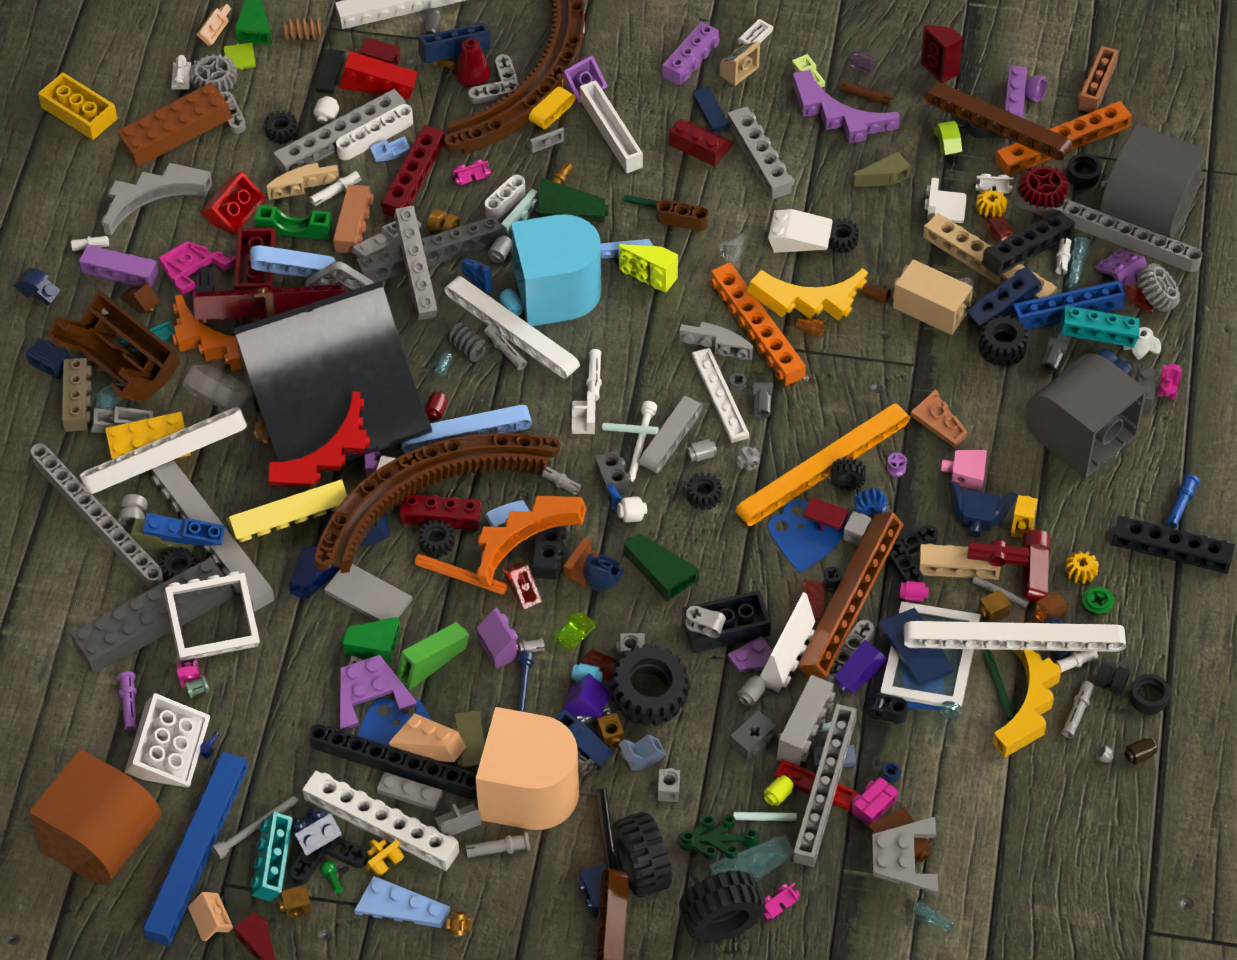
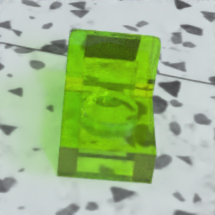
[556,612,597,651]

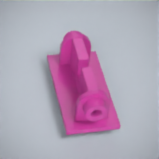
[452,160,491,186]
[763,883,800,921]

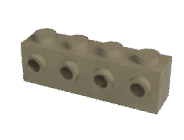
[62,358,92,432]

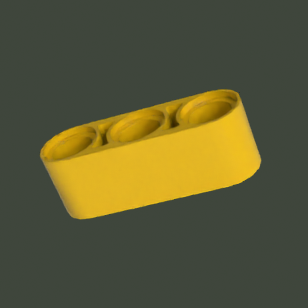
[528,86,575,130]

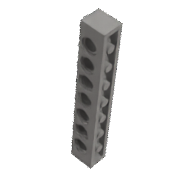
[274,89,406,174]
[794,704,857,867]

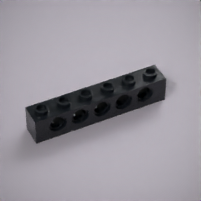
[981,210,1075,276]
[1111,516,1235,574]

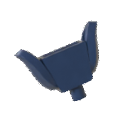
[947,481,1018,537]

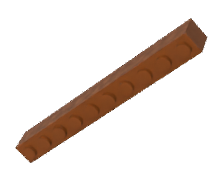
[797,512,904,679]

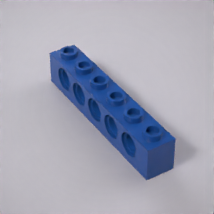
[1011,280,1127,330]

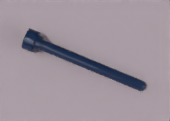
[517,651,535,712]

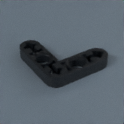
[888,525,939,583]
[290,837,368,885]

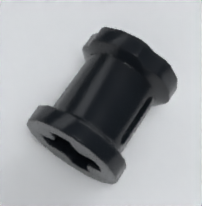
[823,566,842,592]

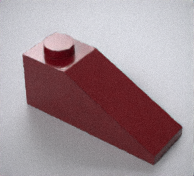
[234,912,275,960]

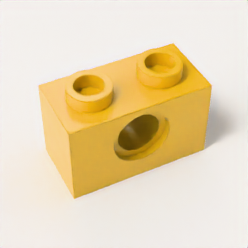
[1011,495,1038,539]

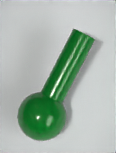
[320,861,343,894]

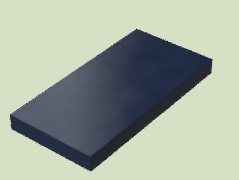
[879,607,954,687]

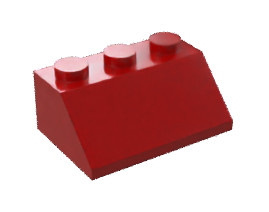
[200,171,266,235]

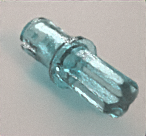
[912,900,954,932]

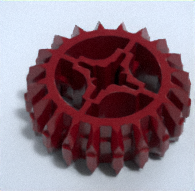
[1019,165,1069,210]

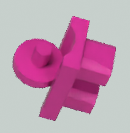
[1156,363,1183,400]

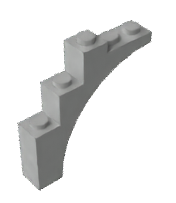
[101,163,212,236]

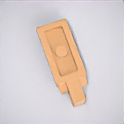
[196,4,231,46]

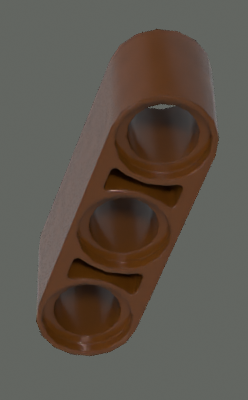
[656,200,708,231]

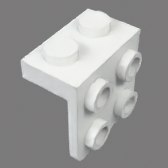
[924,178,967,223]

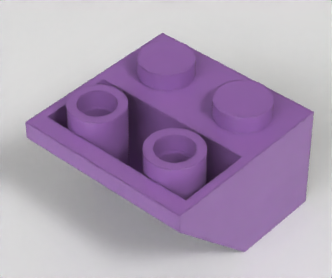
[477,608,519,669]

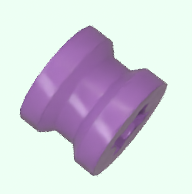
[887,453,907,477]

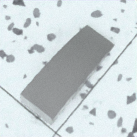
[91,406,153,434]

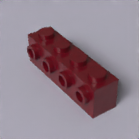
[400,494,482,531]

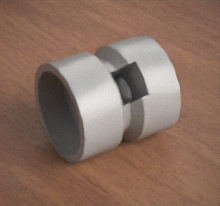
[118,494,148,531]

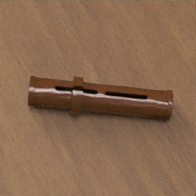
[839,80,893,106]

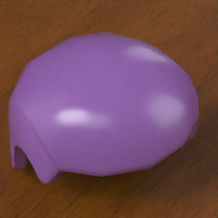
[1025,75,1048,102]

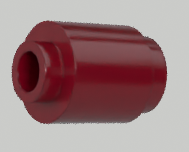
[425,392,447,421]

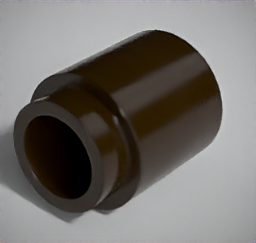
[1124,738,1157,765]

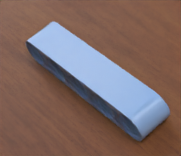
[249,245,336,279]

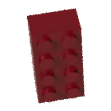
[234,228,277,290]

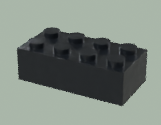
[682,590,771,653]

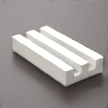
[738,19,773,45]

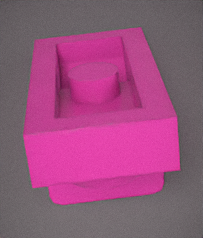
[177,658,200,688]

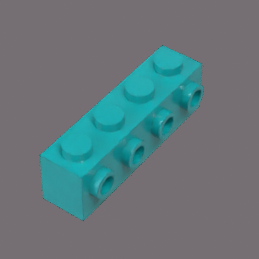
[1060,306,1139,348]
[251,811,293,902]

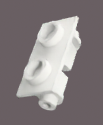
[171,55,191,90]
[976,174,1013,194]

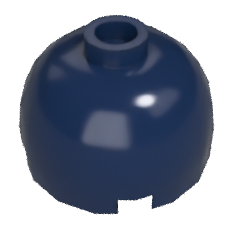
[583,554,624,590]

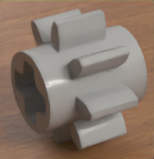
[736,446,760,470]

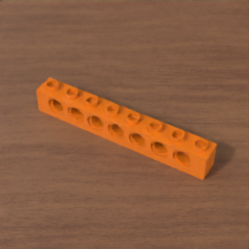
[995,101,1132,176]
[709,262,806,386]

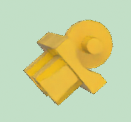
[364,839,404,877]

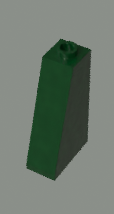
[538,178,609,222]
[623,533,699,601]

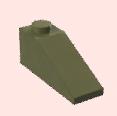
[131,518,194,552]

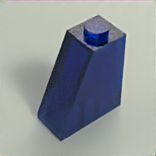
[289,545,340,598]

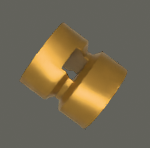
[427,208,461,234]

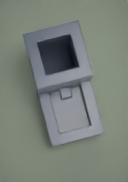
[619,734,667,770]

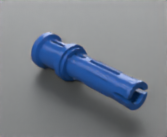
[1165,474,1200,529]

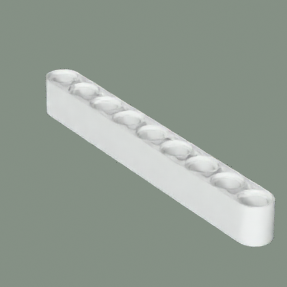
[444,276,580,379]
[79,407,247,494]

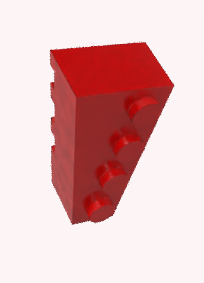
[339,51,418,99]

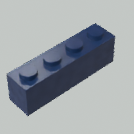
[418,23,491,64]

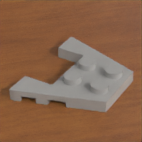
[872,817,938,895]

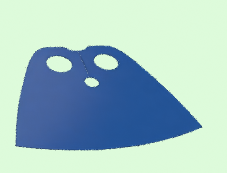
[768,499,851,573]
[354,698,431,761]

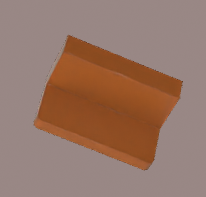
[564,537,600,586]

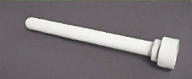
[629,401,657,482]

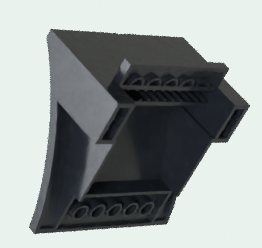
[234,281,432,471]

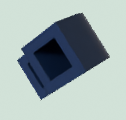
[13,268,60,305]

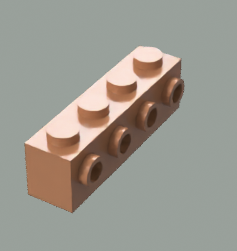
[1077,46,1119,113]
[333,185,374,254]

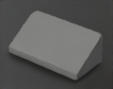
[527,127,564,153]

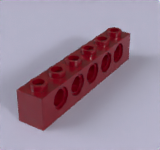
[380,125,445,217]

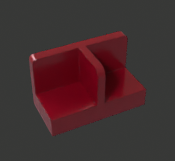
[359,38,401,64]
[803,497,848,531]

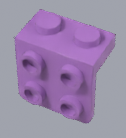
[1095,250,1147,292]

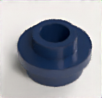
[880,762,901,783]

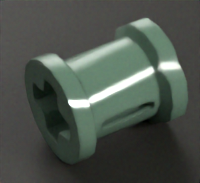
[184,675,209,699]

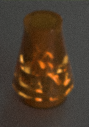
[796,318,826,337]

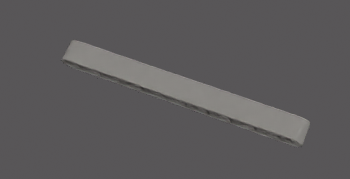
[1013,184,1203,272]
[30,443,164,590]

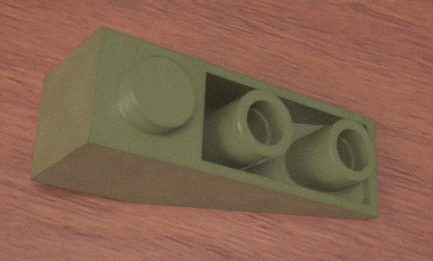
[852,152,911,187]

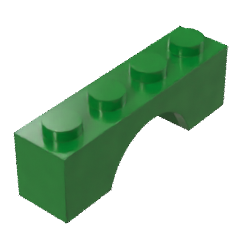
[255,205,332,240]

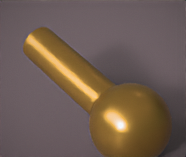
[429,59,456,69]

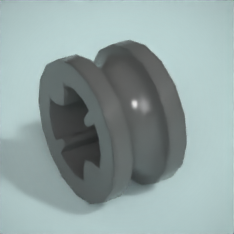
[729,372,747,391]

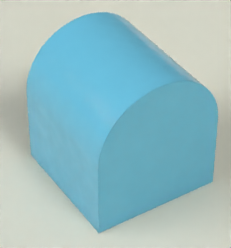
[511,214,601,326]

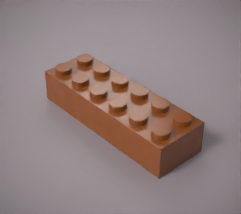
[117,82,232,167]

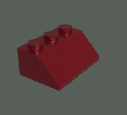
[920,25,963,83]
[669,119,734,167]

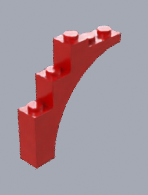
[269,391,370,489]

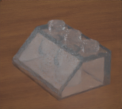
[182,364,250,412]

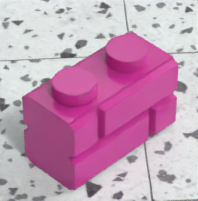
[851,777,898,826]

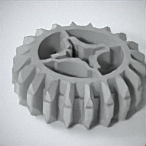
[189,53,238,92]
[1137,263,1180,312]

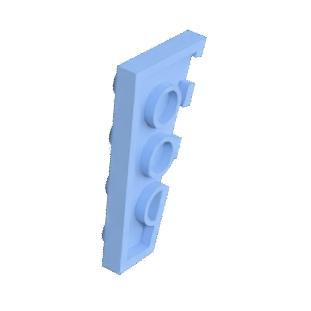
[354,876,450,928]

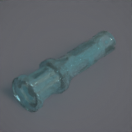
[1067,237,1090,289]

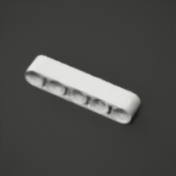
[336,104,413,160]

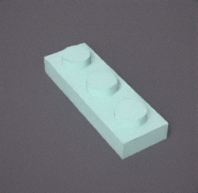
[501,189,539,237]

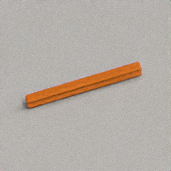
[415,554,507,595]

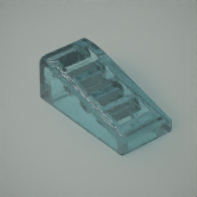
[96,383,124,410]

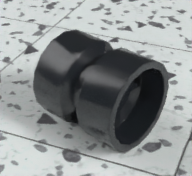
[1094,660,1130,695]

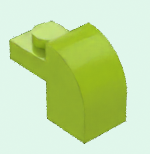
[933,121,962,155]

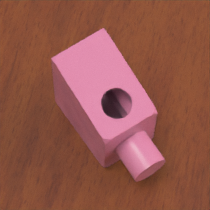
[941,450,987,491]

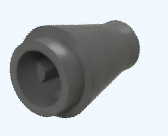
[425,10,442,35]

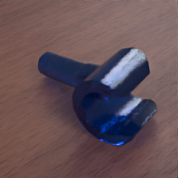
[200,732,219,759]

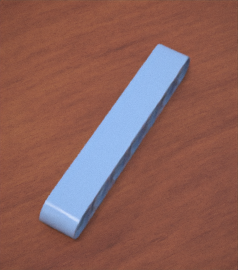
[401,405,532,453]

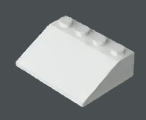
[760,592,815,693]
[124,693,210,788]

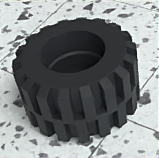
[979,315,1028,367]

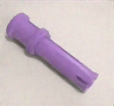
[117,672,137,732]

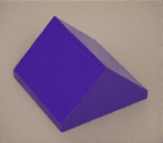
[561,673,610,718]

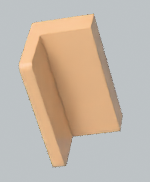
[188,892,233,941]

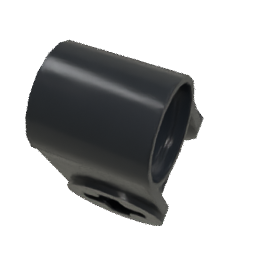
[867,692,908,724]

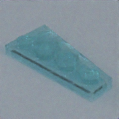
[709,835,794,882]

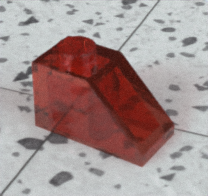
[504,562,541,609]

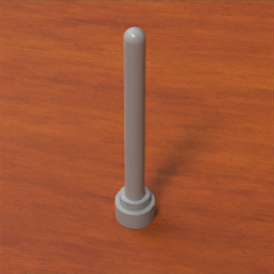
[211,796,298,860]

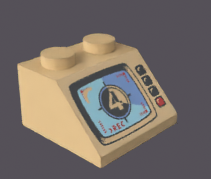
[720,41,760,86]

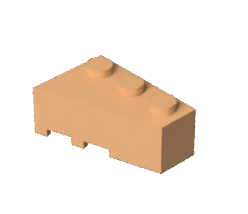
[389,713,467,762]

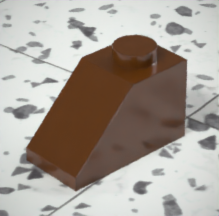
[119,283,160,314]

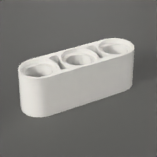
[485,175,525,219]

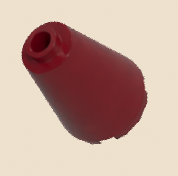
[455,39,491,87]

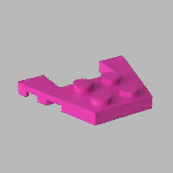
[159,241,236,295]

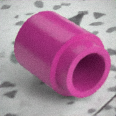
[900,581,929,602]

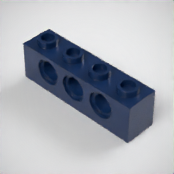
[967,266,1043,332]

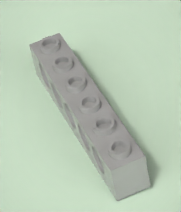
[728,106,794,200]
[394,206,437,320]

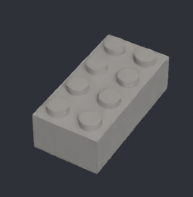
[776,675,835,766]

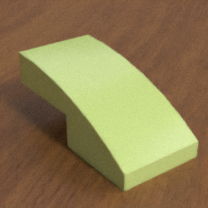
[792,54,825,87]

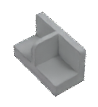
[435,804,481,836]

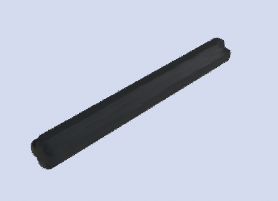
[596,788,618,870]

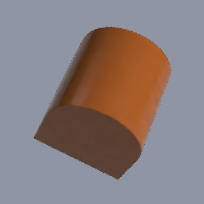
[29,749,162,885]

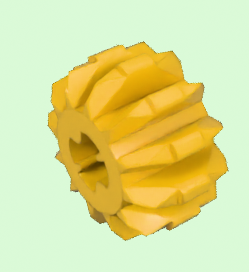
[976,188,1007,219]
[1064,550,1099,585]

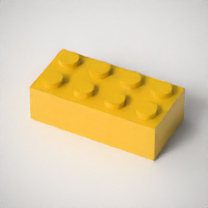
[38,72,118,140]
[105,412,191,459]

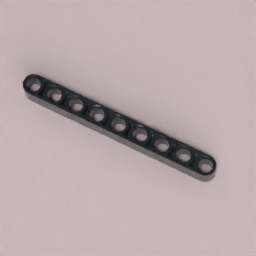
[309,724,477,799]

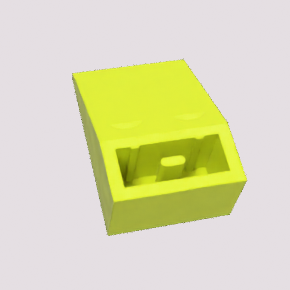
[619,244,678,293]

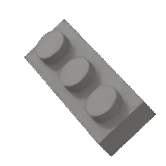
[377,772,443,811]

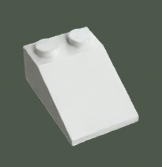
[768,209,833,253]

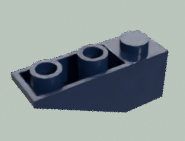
[555,709,613,768]

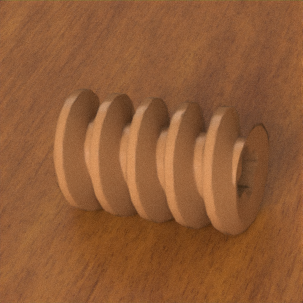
[284,18,321,41]

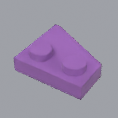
[727,636,773,672]

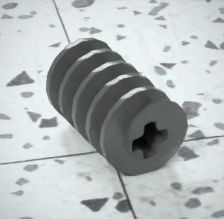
[446,322,486,362]

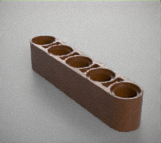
[595,868,629,960]

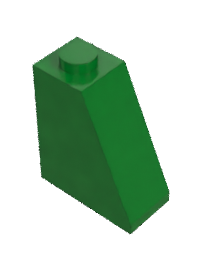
[235,0,272,45]
[340,617,401,662]

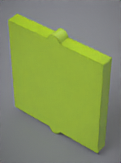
[224,43,256,70]

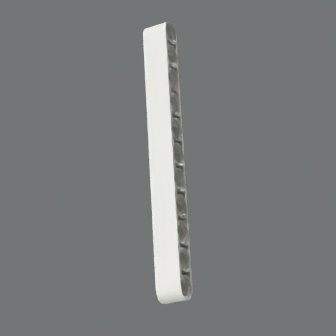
[903,621,1126,652]

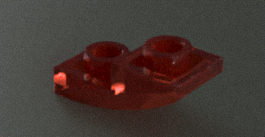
[987,216,1016,241]
[802,580,824,620]

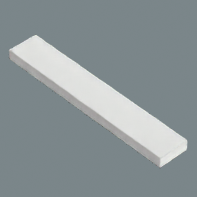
[692,348,749,443]

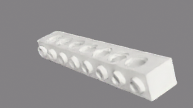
[302,771,459,871]

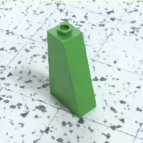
[396,622,469,691]

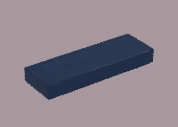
[693,87,729,132]

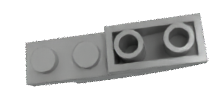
[352,220,422,258]
[680,322,753,360]

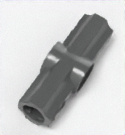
[1040,323,1071,374]

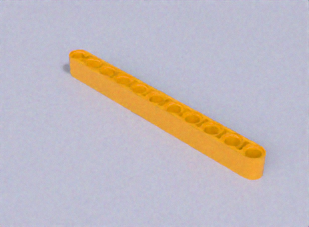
[735,403,910,526]

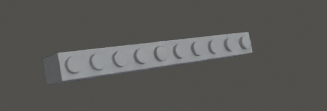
[151,460,275,612]

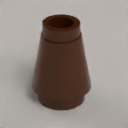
[862,284,891,304]

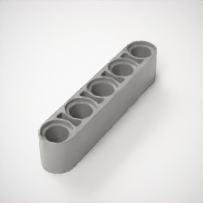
[639,396,703,473]

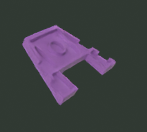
[340,655,417,731]

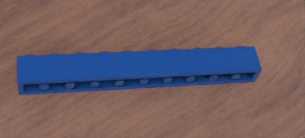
[142,752,248,946]

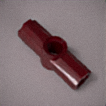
[967,540,1029,567]

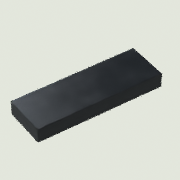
[315,49,345,94]

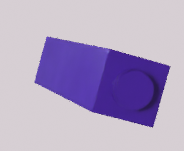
[834,640,888,694]

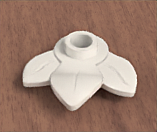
[1123,327,1161,360]

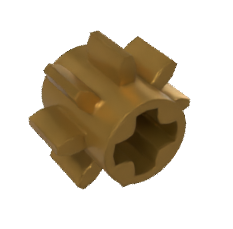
[446,911,472,936]

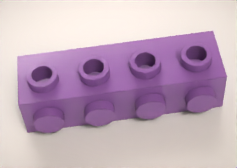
[662,22,720,86]

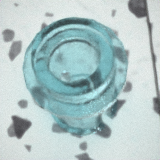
[435,352,454,377]

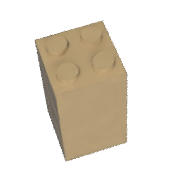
[892,259,973,335]

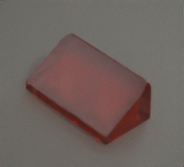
[1123,285,1153,314]
[582,649,617,682]

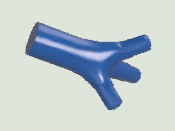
[607,483,622,510]

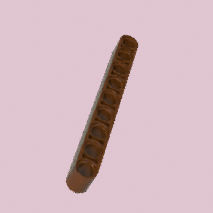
[924,82,1073,160]

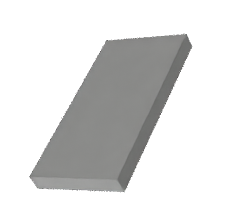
[324,564,413,621]

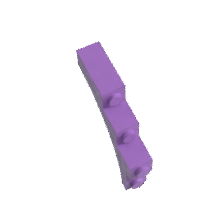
[792,70,900,143]

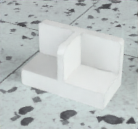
[572,392,595,434]

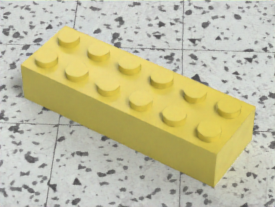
[226,479,347,543]

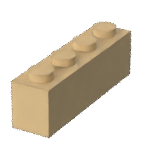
[919,544,1000,580]

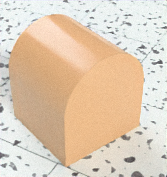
[476,707,579,830]

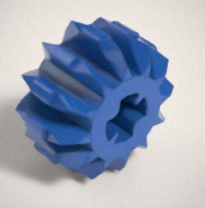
[854,487,887,517]

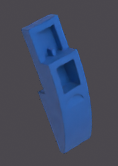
[142,513,225,546]

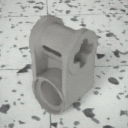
[685,606,726,638]

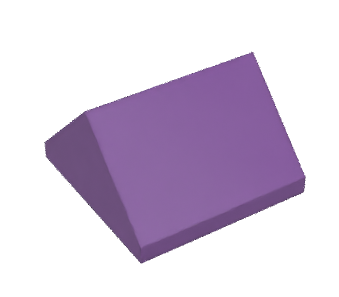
[562,55,608,103]

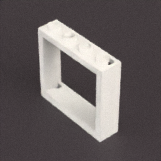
[164,572,260,662]

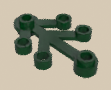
[678,815,760,860]

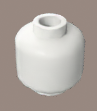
[314,96,339,124]
[617,496,647,523]

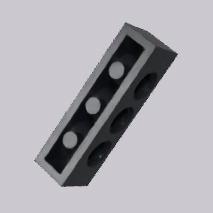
[532,526,567,580]

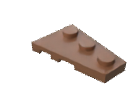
[911,390,968,448]

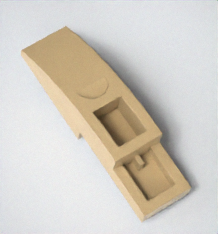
[267,163,339,200]

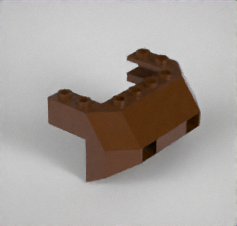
[46,290,180,402]

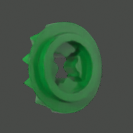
[1082,586,1115,616]

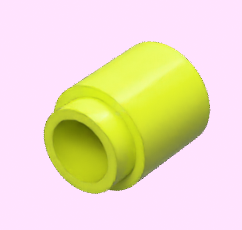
[764,775,794,806]

